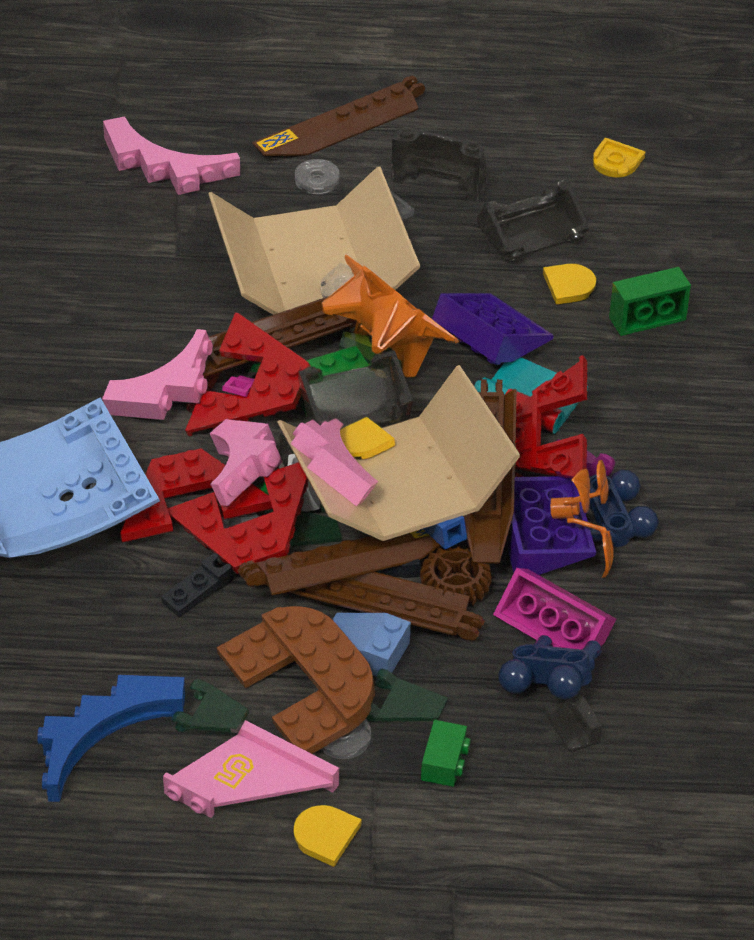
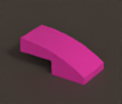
[222,375,254,397]

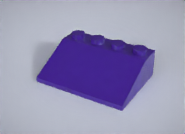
[432,293,554,365]
[506,476,596,575]

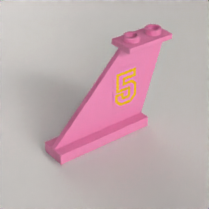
[163,720,339,818]

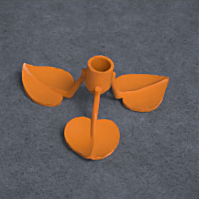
[550,460,614,578]

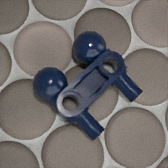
[590,470,659,547]
[498,635,602,700]

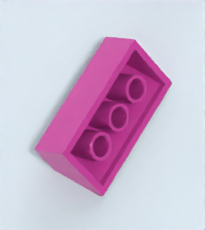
[493,568,616,650]

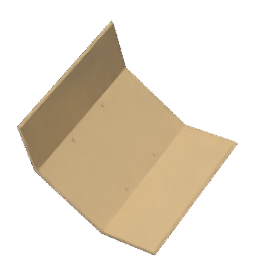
[208,167,420,315]
[277,365,520,541]

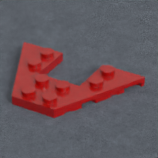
[185,312,311,436]
[515,355,587,479]
[121,448,272,542]
[168,462,309,574]

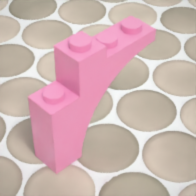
[102,329,213,420]
[291,418,378,506]
[210,419,283,506]

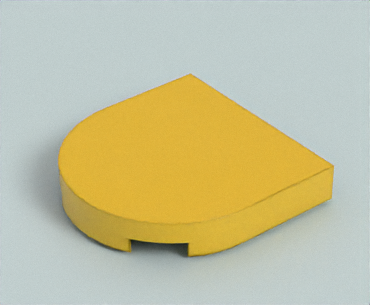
[593,138,645,177]
[543,264,596,305]
[340,417,395,459]
[294,805,362,867]

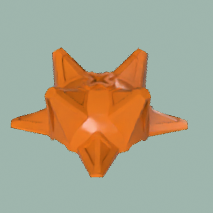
[321,254,459,377]

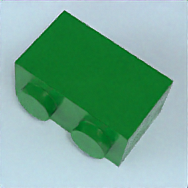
[421,720,471,787]

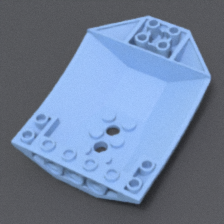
[0,398,160,558]

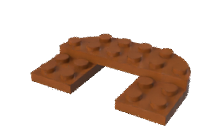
[217,606,375,754]

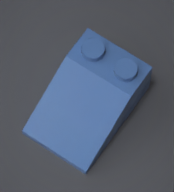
[333,613,411,680]

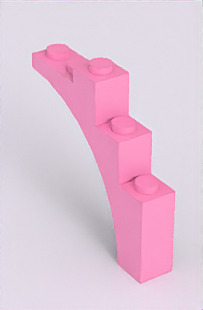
[103,117,240,195]

